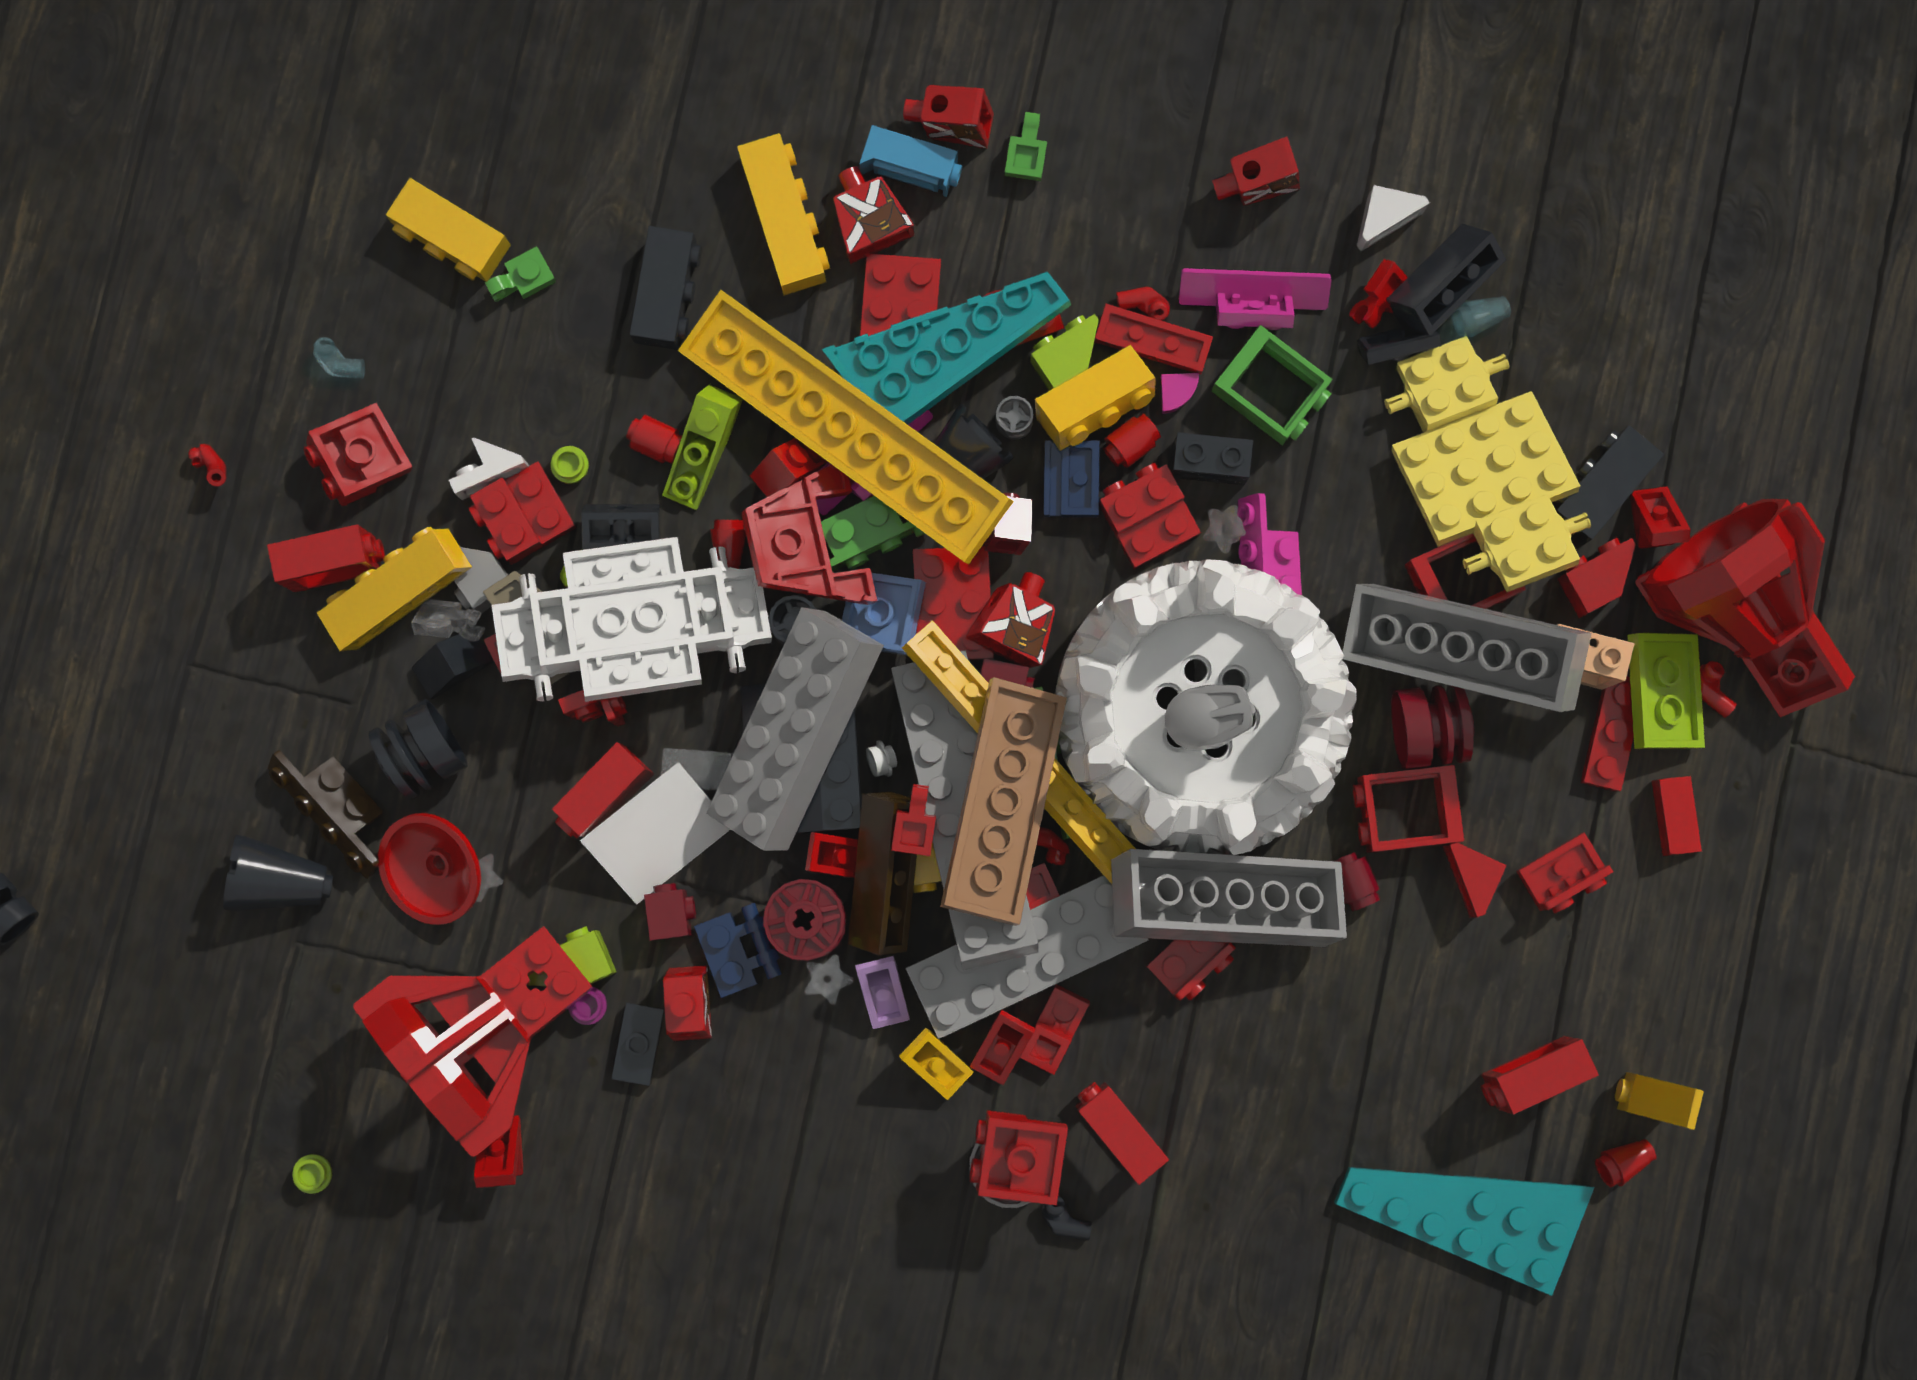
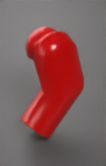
[1116,287,1170,321]
[188,444,226,486]
[1700,661,1737,718]
[1037,827,1070,866]

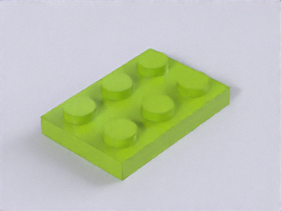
[1628,633,1705,749]

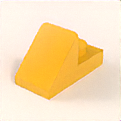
[899,1028,974,1100]

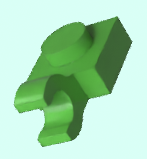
[1005,112,1047,181]
[485,246,556,302]

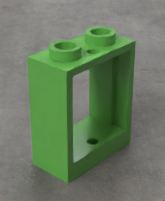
[1211,325,1333,446]

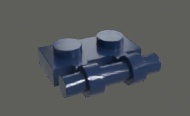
[694,903,782,998]

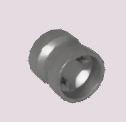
[996,396,1033,440]

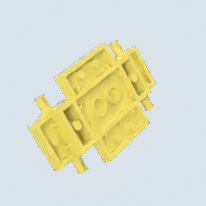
[1384,336,1591,592]

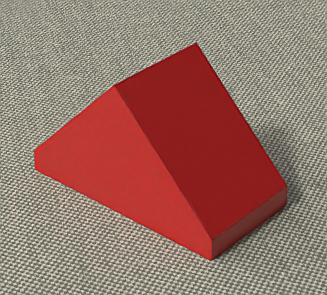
[1443,842,1507,918]

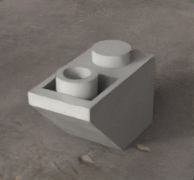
[454,547,508,614]

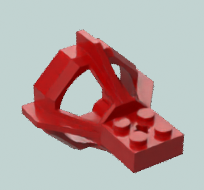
[1635,499,1855,717]
[353,926,593,1157]

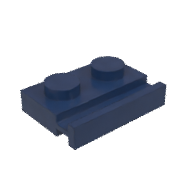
[1044,440,1100,518]

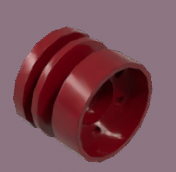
[1391,685,1474,769]
[763,879,848,961]

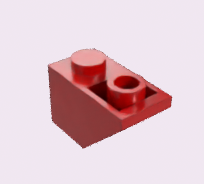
[750,438,828,497]
[1557,538,1636,618]

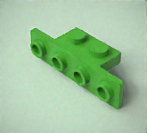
[821,496,925,572]

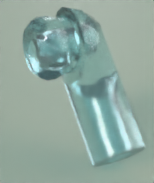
[313,337,365,378]

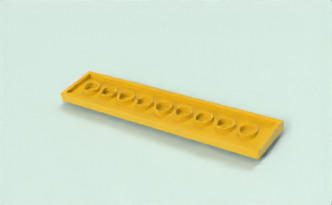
[678,290,1014,564]

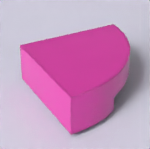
[1161,373,1199,414]

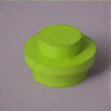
[551,446,589,484]
[292,1154,332,1194]

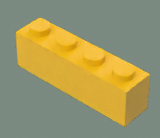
[737,133,830,295]
[317,527,472,651]

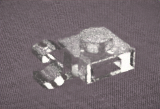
[411,599,485,641]

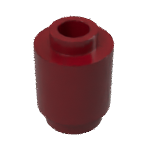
[1334,852,1380,912]

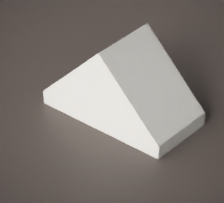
[1357,185,1429,251]

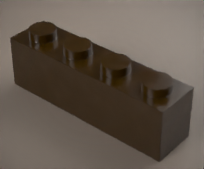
[848,792,917,955]

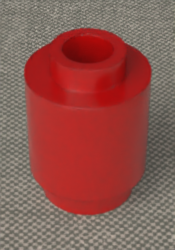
[626,414,682,464]
[1104,414,1161,468]

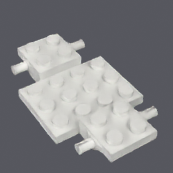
[492,537,772,702]

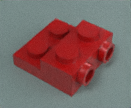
[303,403,413,506]
[469,461,577,565]
[1099,463,1201,569]
[969,1110,1068,1206]

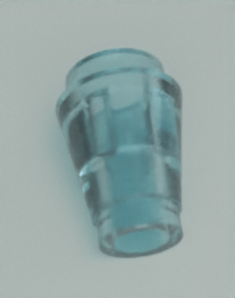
[1451,296,1511,337]

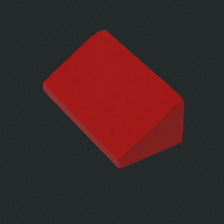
[1652,776,1702,856]

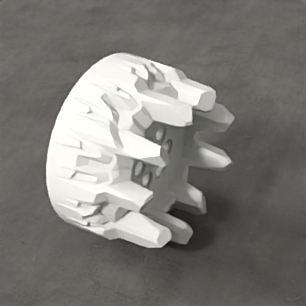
[1055,559,1357,855]

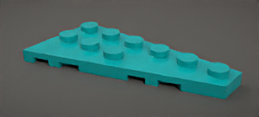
[822,272,1071,425]
[1334,1167,1595,1296]

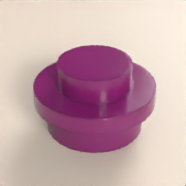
[568,987,607,1025]

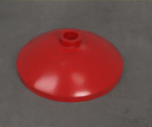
[378,813,481,925]

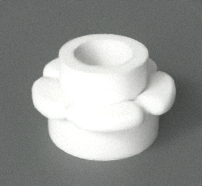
[866,741,897,777]

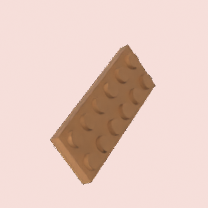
[940,677,1067,926]

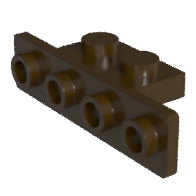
[268,750,383,879]

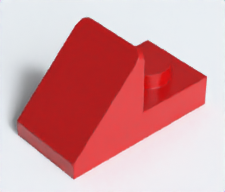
[1630,486,1691,549]
[805,832,858,878]
[970,1010,1036,1085]
[474,1115,523,1188]

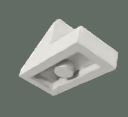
[449,438,529,500]

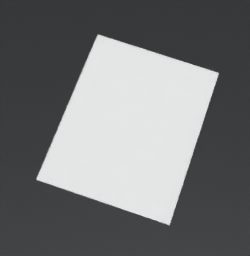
[580,762,731,904]

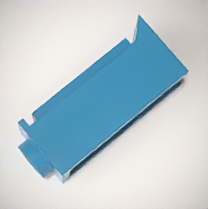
[859,125,962,197]

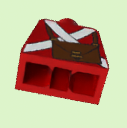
[903,85,994,149]
[1212,137,1300,205]
[833,166,914,264]
[966,572,1055,668]
[663,965,712,1041]

